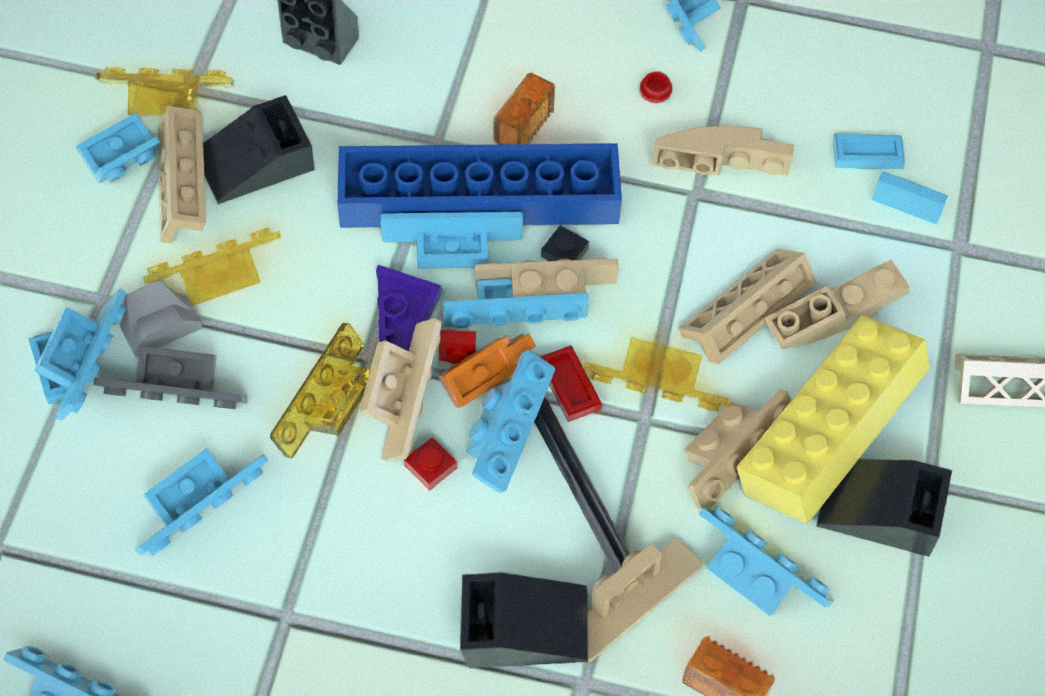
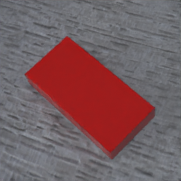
[540,345,602,422]

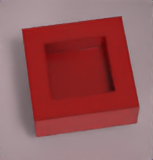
[439,330,476,364]
[404,437,457,491]

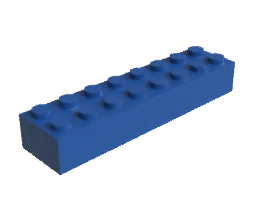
[337,143,622,228]

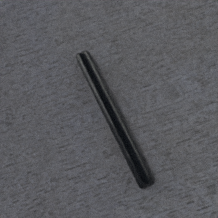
[534,396,630,572]

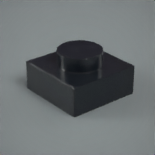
[541,225,590,261]

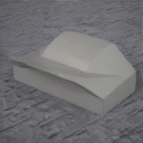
[120,280,202,358]

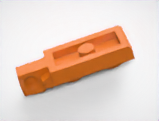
[438,333,536,408]

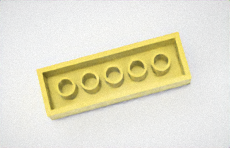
[737,315,930,524]

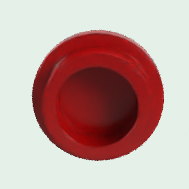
[639,71,673,103]

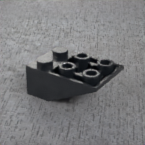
[277,0,359,65]
[203,95,315,204]
[816,459,952,557]
[460,572,588,668]

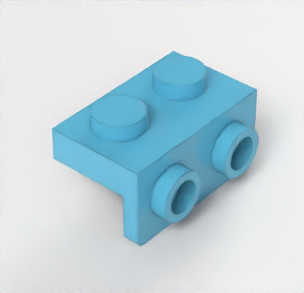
[76,112,161,184]

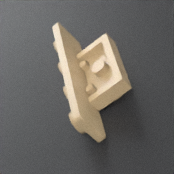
[475,257,619,297]
[359,318,442,462]
[684,389,791,511]
[588,539,703,662]

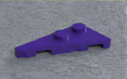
[376,265,443,351]

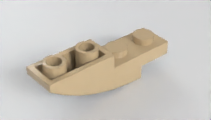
[652,126,794,176]
[764,259,910,349]

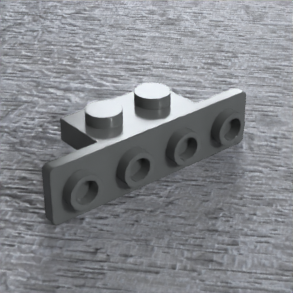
[93,346,248,410]

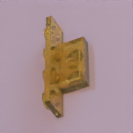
[95,67,235,117]
[142,228,282,306]
[269,322,370,459]
[583,337,729,412]

